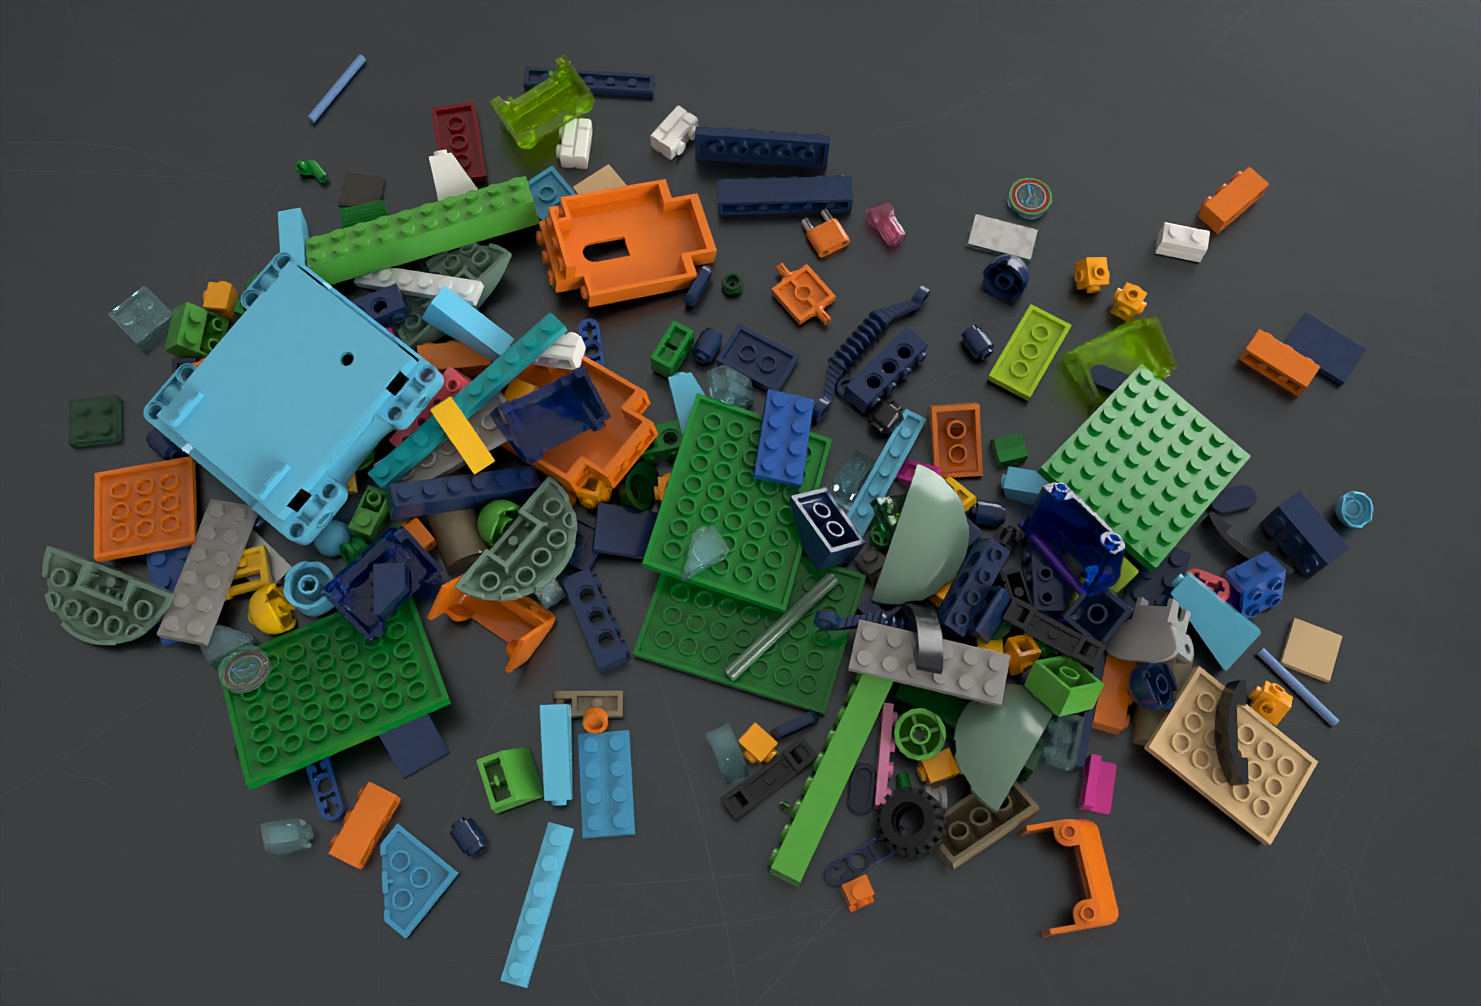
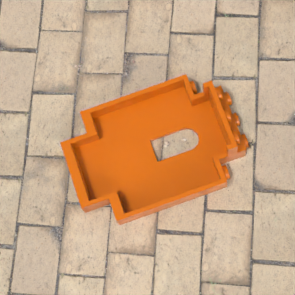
[535,179,717,307]
[500,356,658,494]

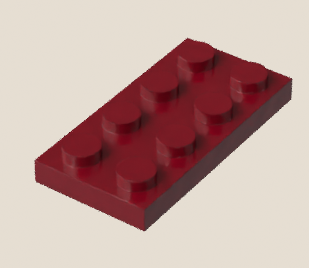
[431,101,488,183]

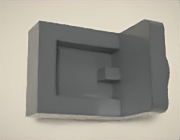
[854,546,886,589]

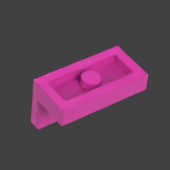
[1078,754,1117,815]

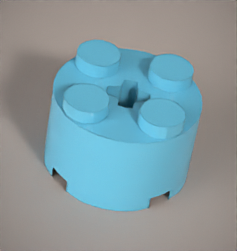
[283,561,342,618]

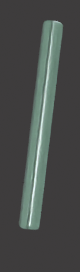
[724,573,838,681]

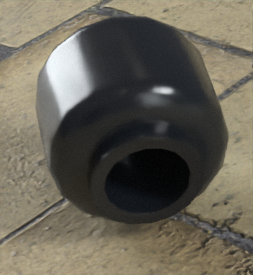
[869,400,904,436]

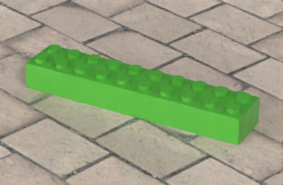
[305,176,540,285]
[767,673,893,888]

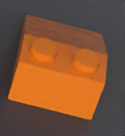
[928,403,983,478]

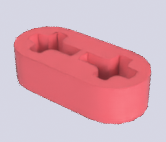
[1184,569,1231,601]

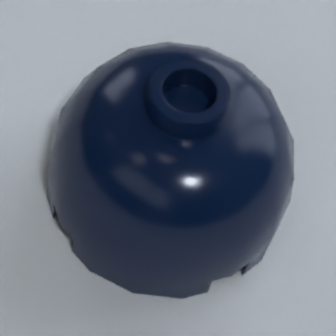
[982,254,1030,301]
[1128,662,1177,712]

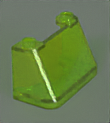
[490,54,595,149]
[1061,316,1178,408]

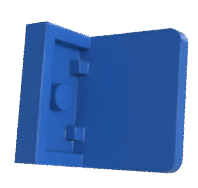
[1225,551,1286,618]

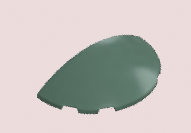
[397,242,512,350]
[871,464,969,605]
[454,476,577,601]
[42,546,175,645]
[953,684,1053,814]

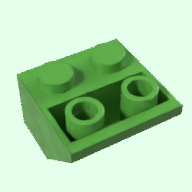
[164,302,230,361]
[476,747,544,814]

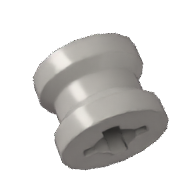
[923,785,947,811]

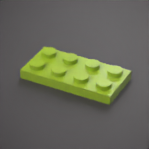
[987,304,1072,401]

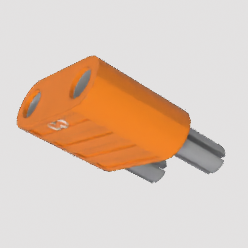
[801,209,850,257]

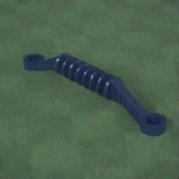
[812,285,931,421]
[813,610,954,642]

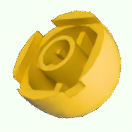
[248,583,297,635]

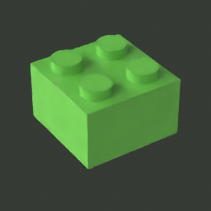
[1024,655,1104,717]

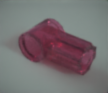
[866,200,906,247]

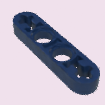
[824,821,915,887]

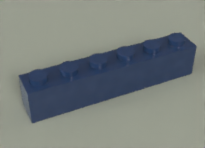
[717,175,853,215]
[386,465,540,520]

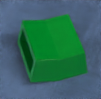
[990,433,1029,468]

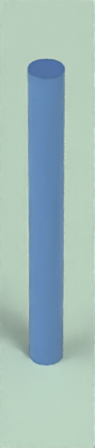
[307,54,366,123]
[1256,647,1340,727]

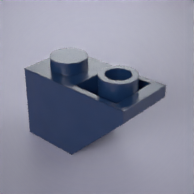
[369,562,409,618]

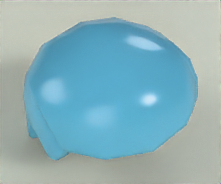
[1335,491,1373,528]
[314,520,353,557]

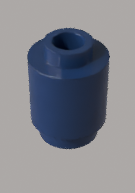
[961,325,994,360]
[691,327,722,363]
[146,428,183,460]
[969,499,1006,526]
[450,817,487,858]

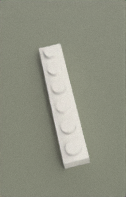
[354,267,484,306]

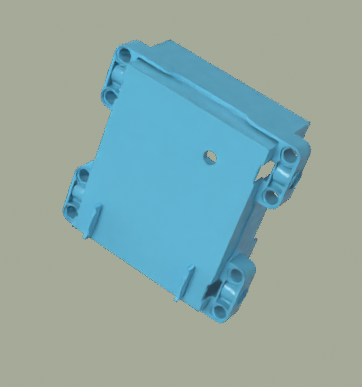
[143,252,444,545]

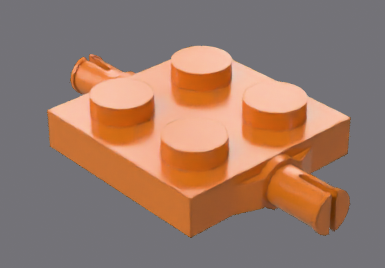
[771,263,836,325]

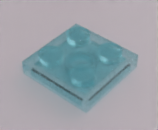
[108,285,172,348]

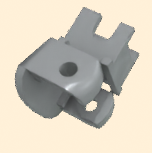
[1105,597,1194,665]

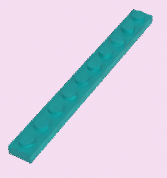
[368,312,568,492]

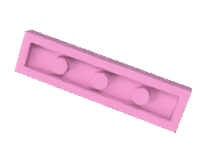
[873,703,898,810]

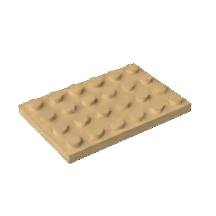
[1144,666,1318,845]

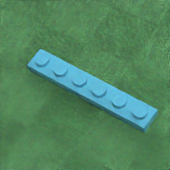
[847,409,927,537]
[500,822,574,988]

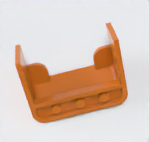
[427,573,556,673]
[1018,819,1119,937]

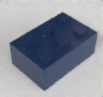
[1261,491,1350,579]

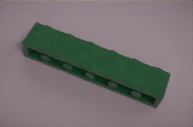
[891,684,1045,782]

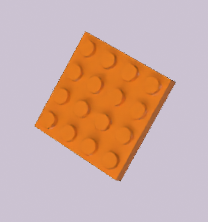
[94,456,197,562]

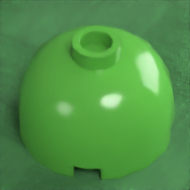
[477,499,522,547]
[893,708,946,761]

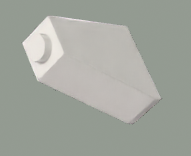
[429,150,478,201]

